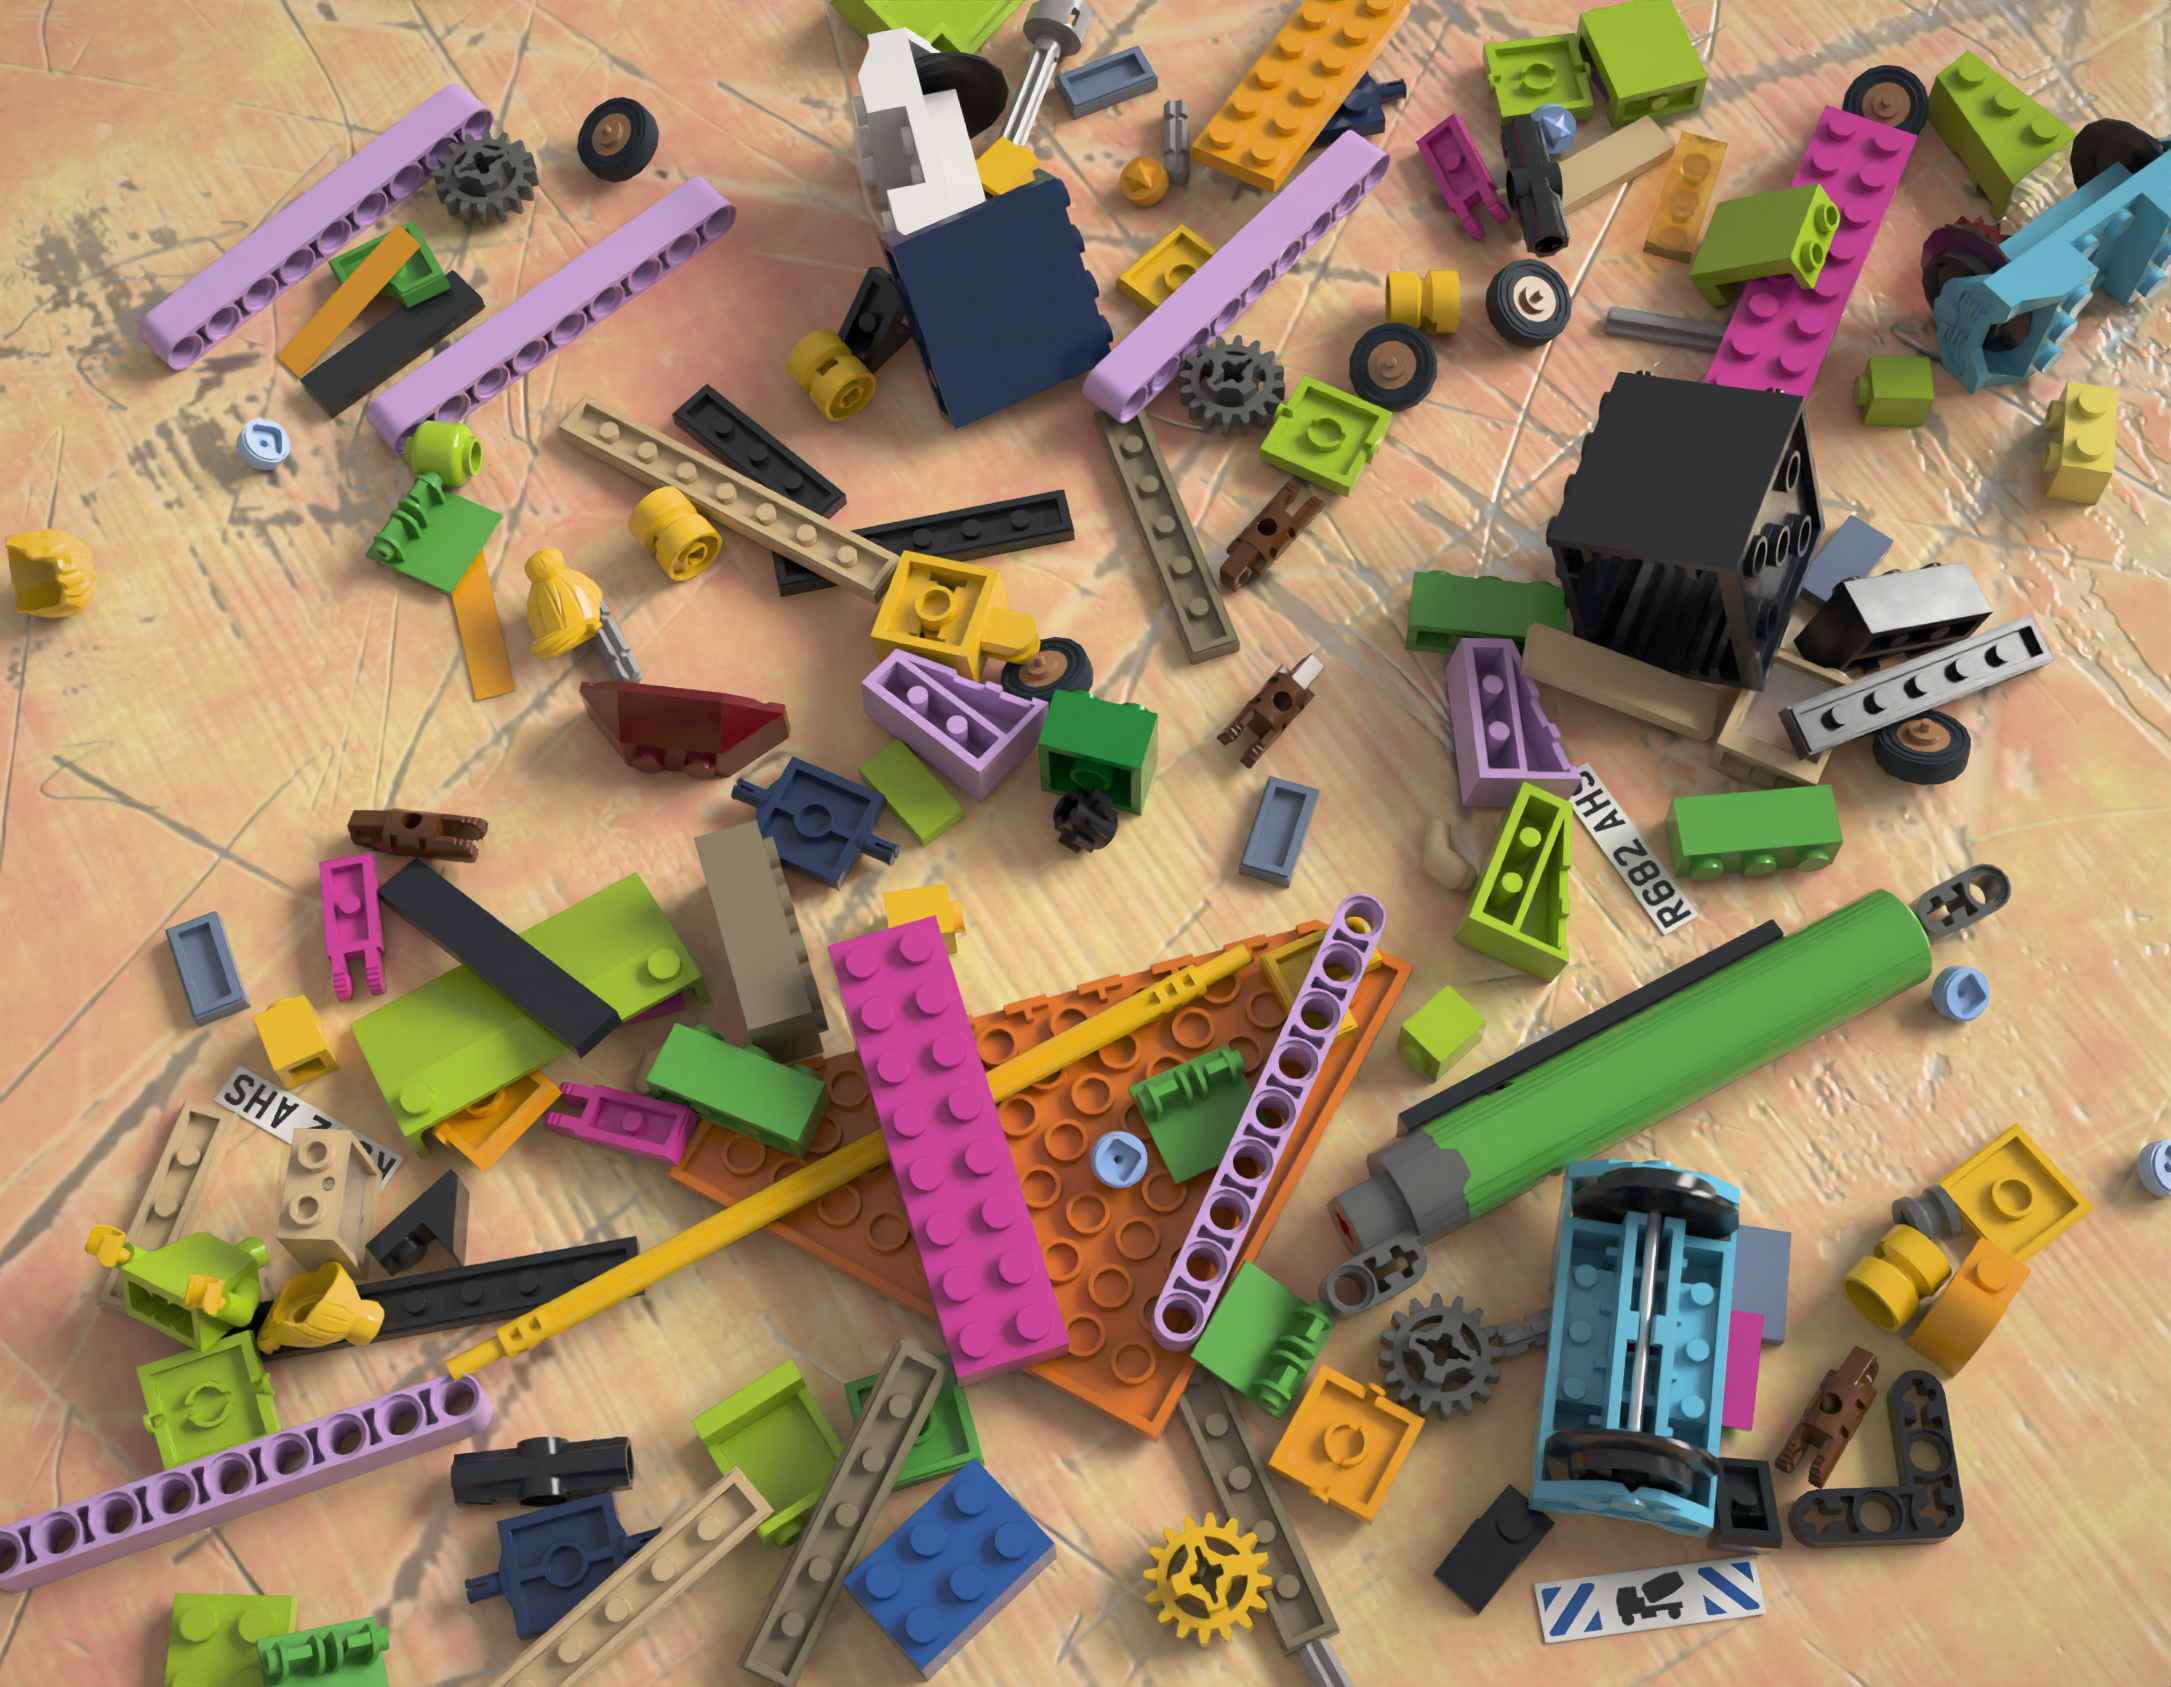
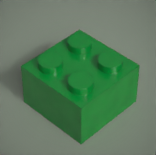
[1038,689,1158,815]

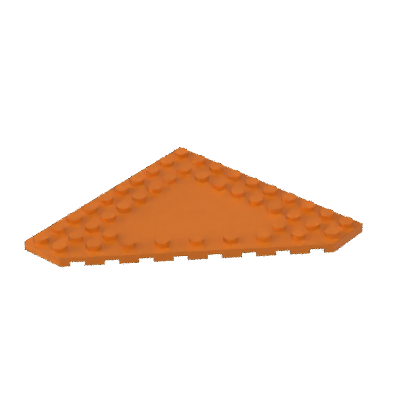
[667,919,1413,1443]

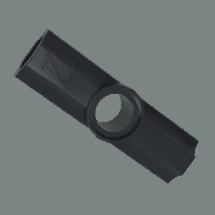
[1499,115,1570,258]
[451,1436,634,1508]

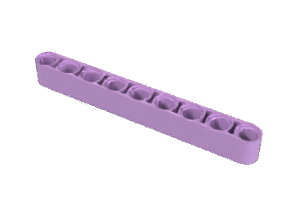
[138,83,494,370]
[1082,130,1390,424]
[366,177,737,456]
[1151,893,1386,1352]
[0,1373,493,1593]

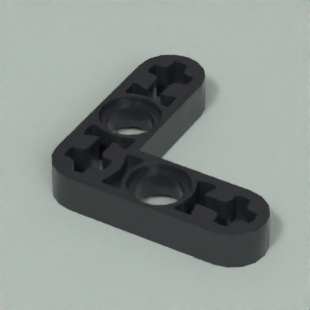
[1788,1370,1964,1548]

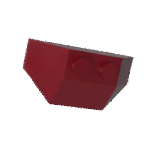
[579,681,791,779]

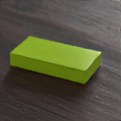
[858,738,965,847]

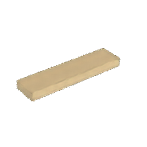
[1499,114,1676,240]
[1520,622,1719,742]
[96,1099,241,1318]

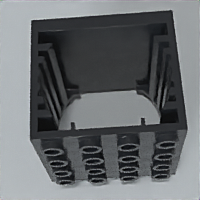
[1546,370,1825,693]

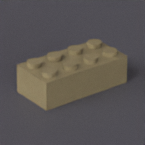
[694,820,829,1064]

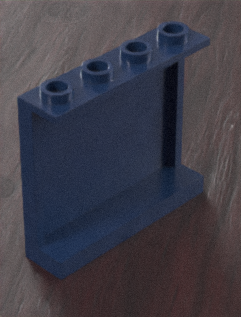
[877,168,1113,429]

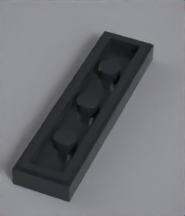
[300,270,486,418]
[672,384,847,520]

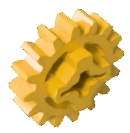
[1143,1512,1273,1647]

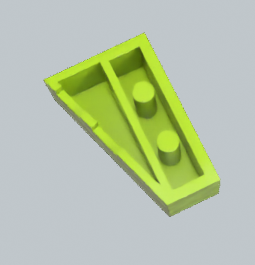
[1927,50,2077,222]
[1452,782,1573,983]

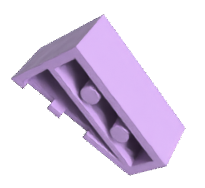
[1446,638,1582,807]
[861,648,1049,802]

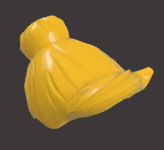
[524,547,602,660]
[257,1261,384,1354]

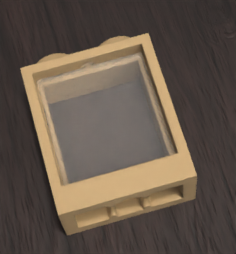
[1708,648,1855,790]
[276,1128,383,1280]

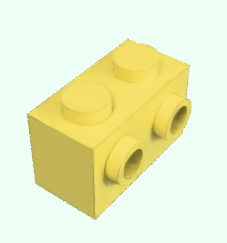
[2042,382,2118,505]

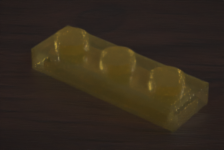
[1643,131,1728,264]

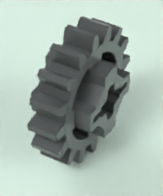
[433,130,539,226]
[1179,335,1286,437]
[1377,1293,1504,1422]

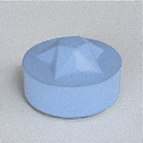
[1531,103,1576,154]
[237,418,290,470]
[1932,965,1990,1022]
[1089,1131,1147,1188]
[2138,1139,2171,1197]

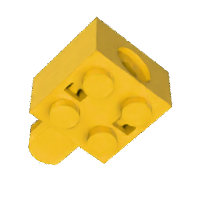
[870,550,1041,683]

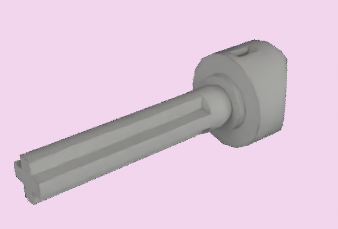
[997,0,1091,146]

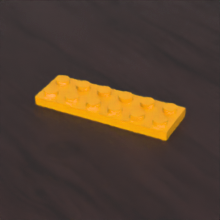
[1191,0,1411,193]

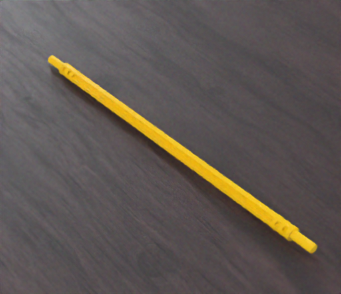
[446,944,1252,1382]

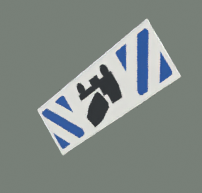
[1534,1555,1767,1644]

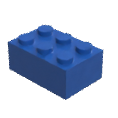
[842,1458,1057,1681]

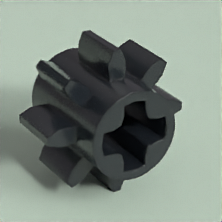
[1053,787,1118,854]

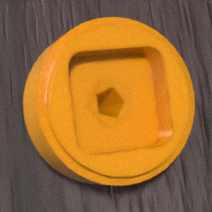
[1119,156,1169,207]

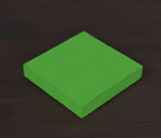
[844,1354,985,1493]

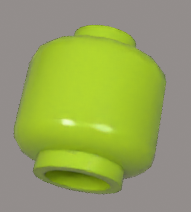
[404,421,483,487]

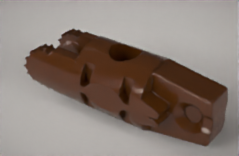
[1219,479,1326,592]
[1217,653,1325,769]
[347,808,488,863]
[1774,1346,1879,1489]

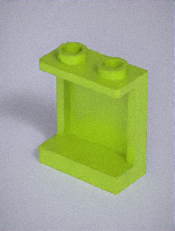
[1576,0,1708,129]
[1689,183,1840,307]
[691,1359,843,1551]

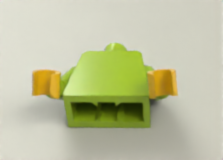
[84,1224,269,1353]

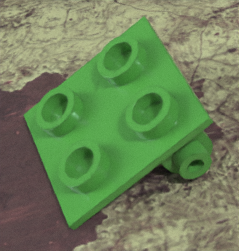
[365,471,503,595]
[1128,1044,1271,1185]
[1189,1260,1336,1421]
[255,1616,389,1687]

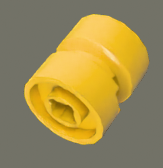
[1385,270,1460,334]
[785,328,877,422]
[628,486,722,581]
[1841,1224,1952,1333]

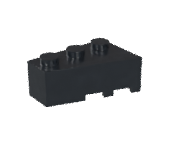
[1793,561,1994,676]

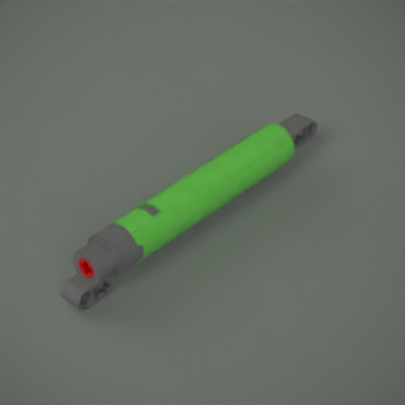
[1318,864,2011,1320]

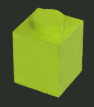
[1853,356,1934,426]
[1397,984,1487,1082]

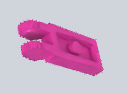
[1416,113,1511,242]
[319,853,386,1002]
[543,1081,699,1166]

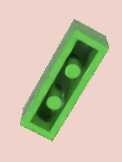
[1405,570,1567,658]
[1664,784,1843,881]
[646,1023,831,1159]

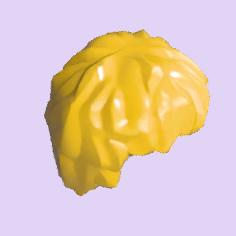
[5,529,97,618]

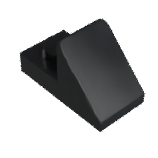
[838,267,912,374]
[365,1169,470,1277]
[1707,1457,1783,1555]
[1433,1484,1555,1615]

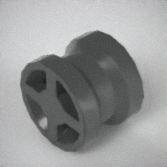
[1892,1185,1962,1241]

